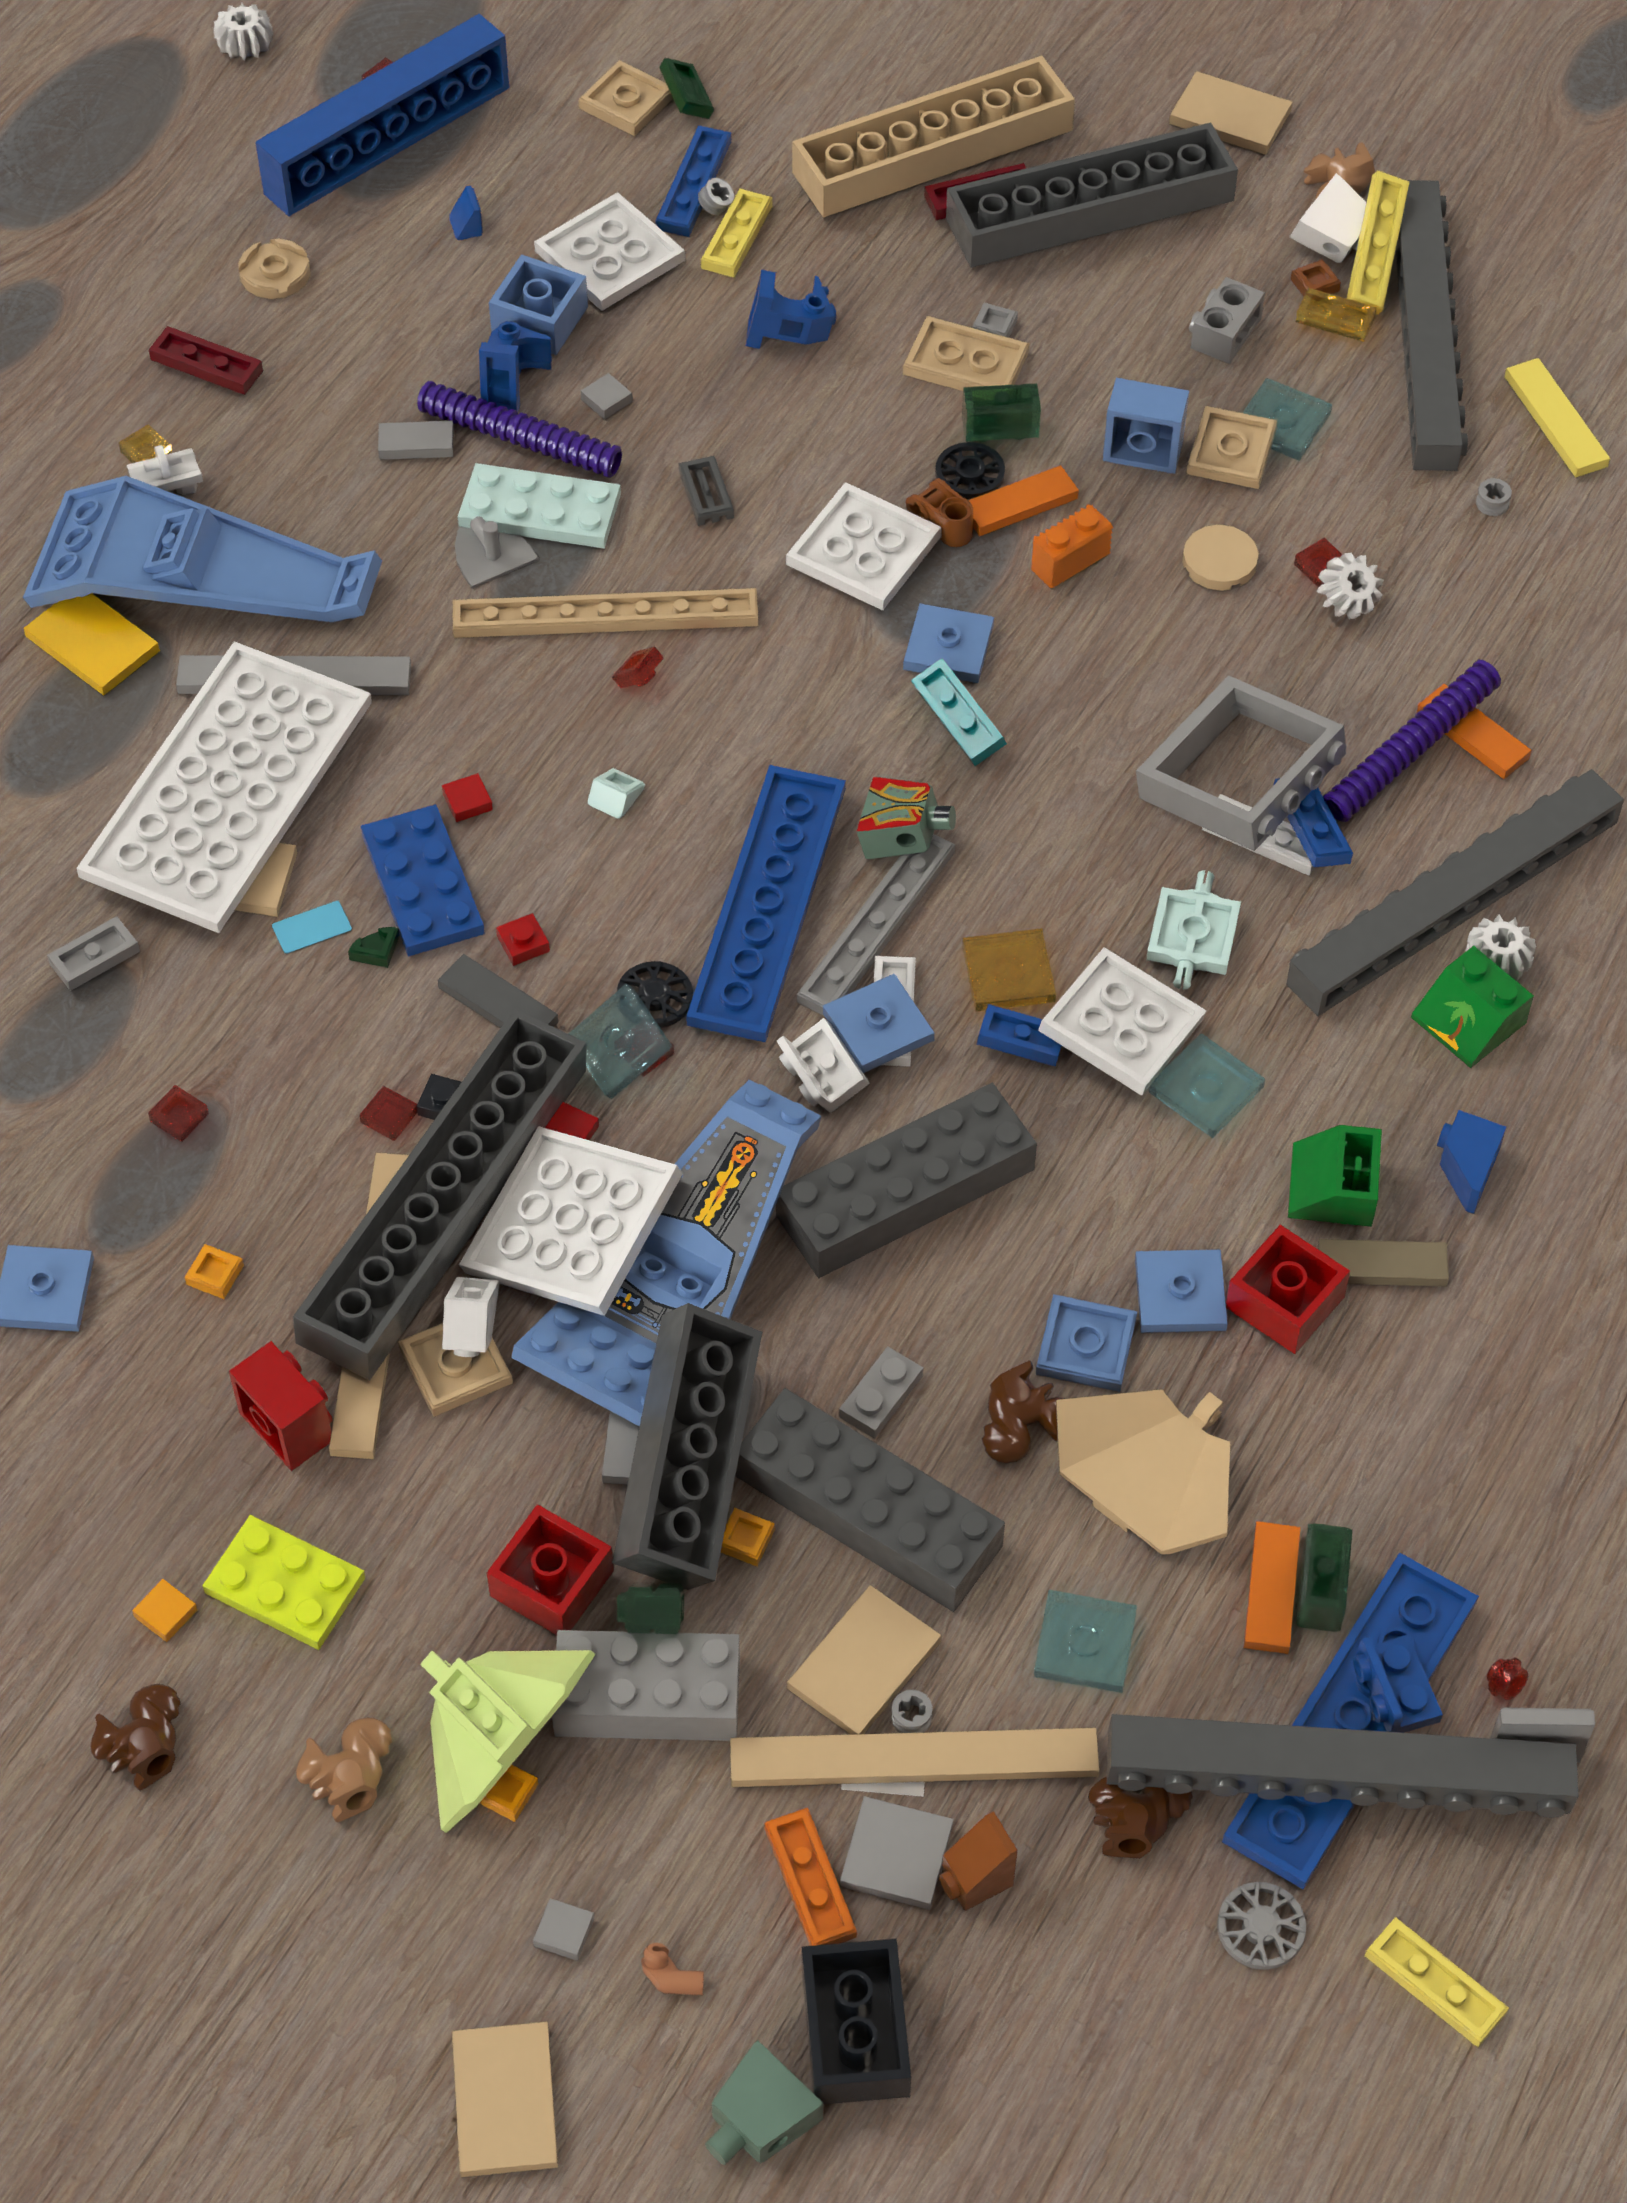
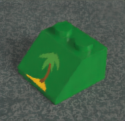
[1411,945,1534,1068]

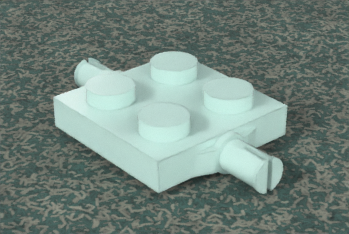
[1146,870,1241,990]

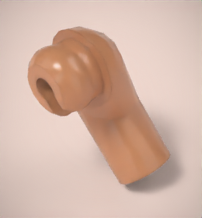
[641,1943,704,1995]

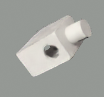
[1290,173,1367,263]

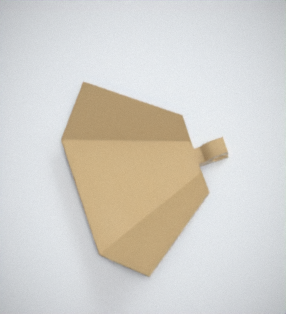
[1056,1389,1230,1554]

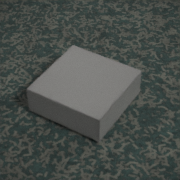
[972,303,1018,338]
[581,373,633,420]
[533,1898,594,1961]

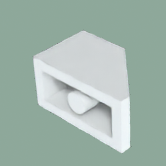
[442,1277,499,1357]

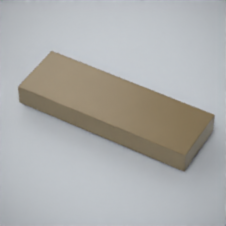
[1317,1239,1449,1287]

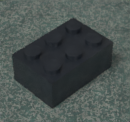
[802,1939,911,2105]

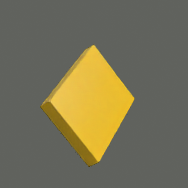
[23,593,160,696]

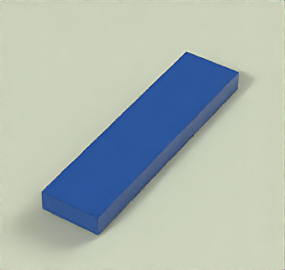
[655,125,732,237]

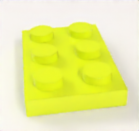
[202,1515,365,1650]

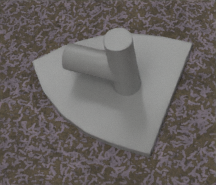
[455,516,539,589]

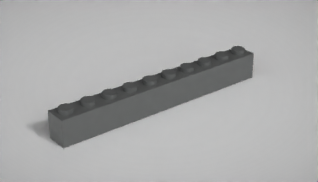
[1396,180,1468,471]
[1286,769,1624,1016]
[1107,1714,1579,1818]

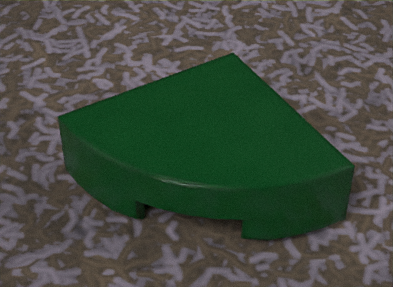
[348,927,400,968]

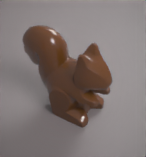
[982,1360,1064,1463]
[91,1684,181,1791]
[1088,1776,1193,1859]

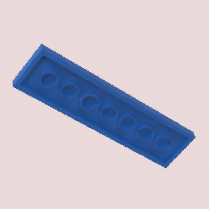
[686,765,846,1043]
[1222,1552,1479,1890]

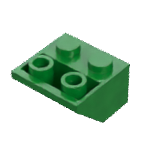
[1287,1125,1382,1227]

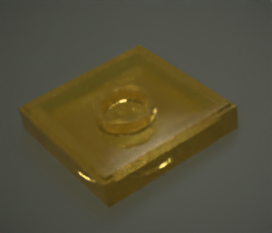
[962,928,1056,1012]

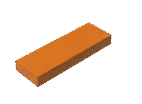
[969,465,1079,537]
[1417,684,1532,779]
[1243,1521,1301,1654]
[764,1807,857,1946]

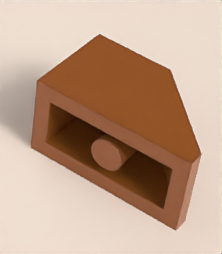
[939,1811,1018,1911]

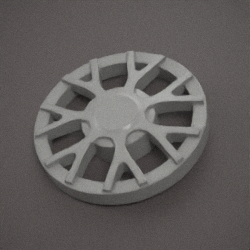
[1217,1882,1306,1970]

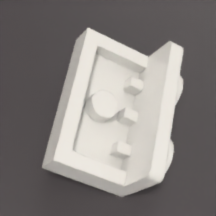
[776,1018,870,1113]

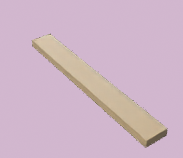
[453,588,758,638]
[329,1153,409,1459]
[730,1728,1099,1787]

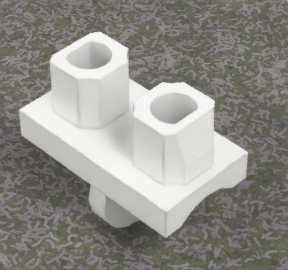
[127,445,203,496]

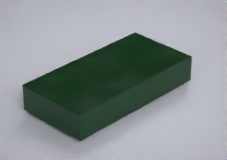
[659,58,714,119]

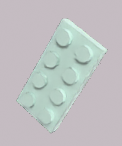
[458,463,621,549]

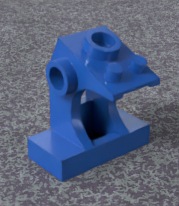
[746,270,836,349]
[479,321,552,412]

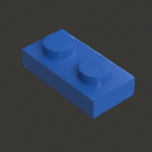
[977,1004,1062,1067]

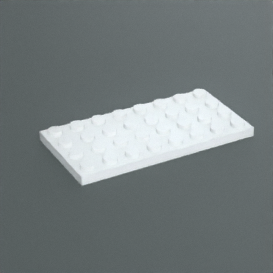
[76,642,372,933]

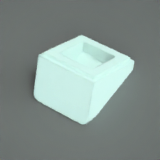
[588,768,645,819]

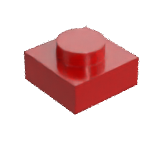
[496,913,550,966]

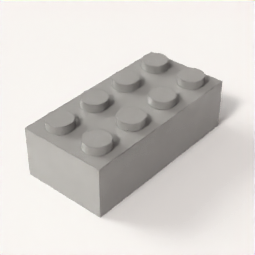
[552,1630,740,1741]

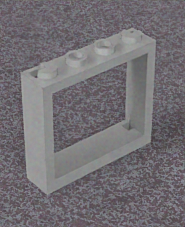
[1136,675,1347,851]

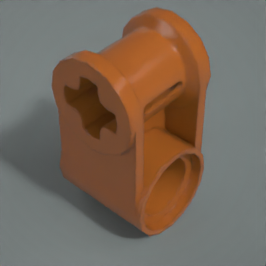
[906,478,973,547]

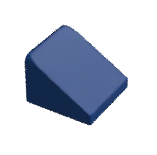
[449,185,483,240]

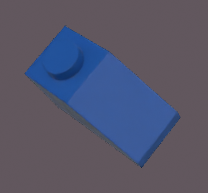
[1437,1110,1506,1214]

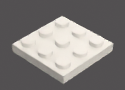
[534,192,685,311]
[786,482,941,610]
[1038,947,1206,1096]

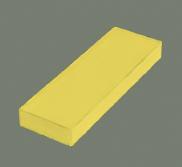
[701,188,772,278]
[1365,1917,1509,2048]

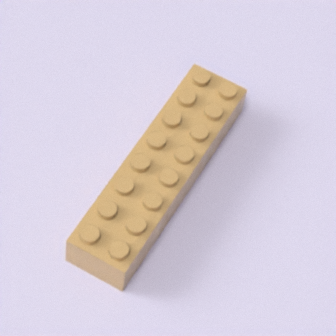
[792,56,1075,218]

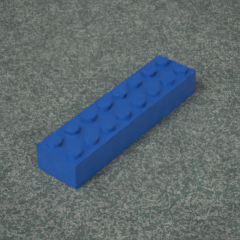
[255,14,509,217]

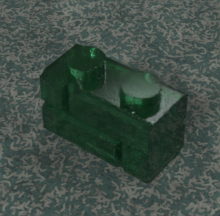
[962,383,1041,442]
[1295,1523,1353,1632]
[617,1582,685,1634]

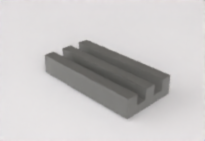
[679,456,734,526]

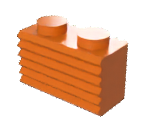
[1031,505,1113,588]

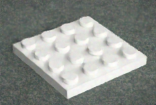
[459,1126,683,1316]

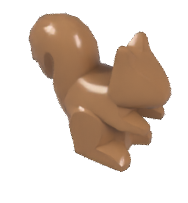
[1304,142,1375,200]
[296,1717,393,1823]

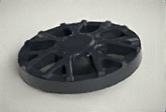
[935,442,1005,499]
[617,961,693,1028]

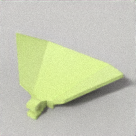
[420,1650,596,1833]

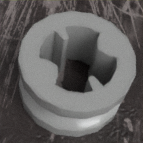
[698,178,734,215]
[1476,478,1512,516]
[891,1689,933,1733]

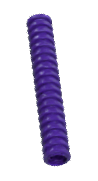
[417,381,622,478]
[1323,660,1501,822]

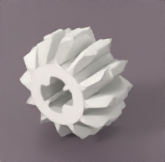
[214,2,273,61]
[1317,552,1384,619]
[1465,914,1536,981]

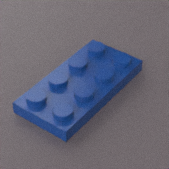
[361,804,485,956]

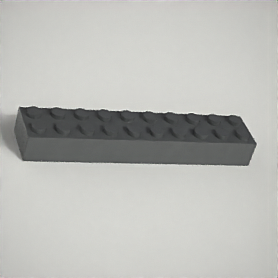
[293,1009,587,1380]

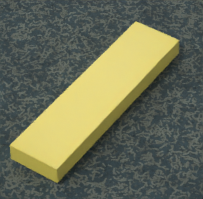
[1346,170,1410,315]
[1505,358,1610,478]

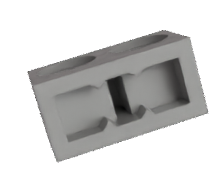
[1189,277,1265,364]

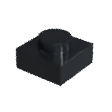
[416,1073,461,1120]

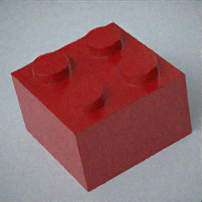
[1226,1224,1350,1354]
[229,1341,333,1471]
[486,1504,614,1635]

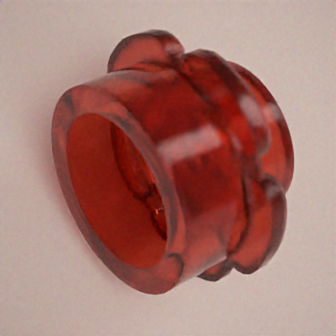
[1486,1657,1529,1700]

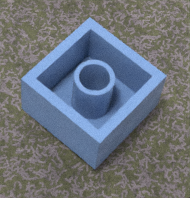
[489,255,588,355]
[1103,378,1189,474]

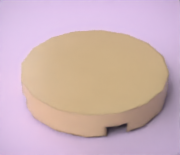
[238,239,311,299]
[1182,525,1259,591]

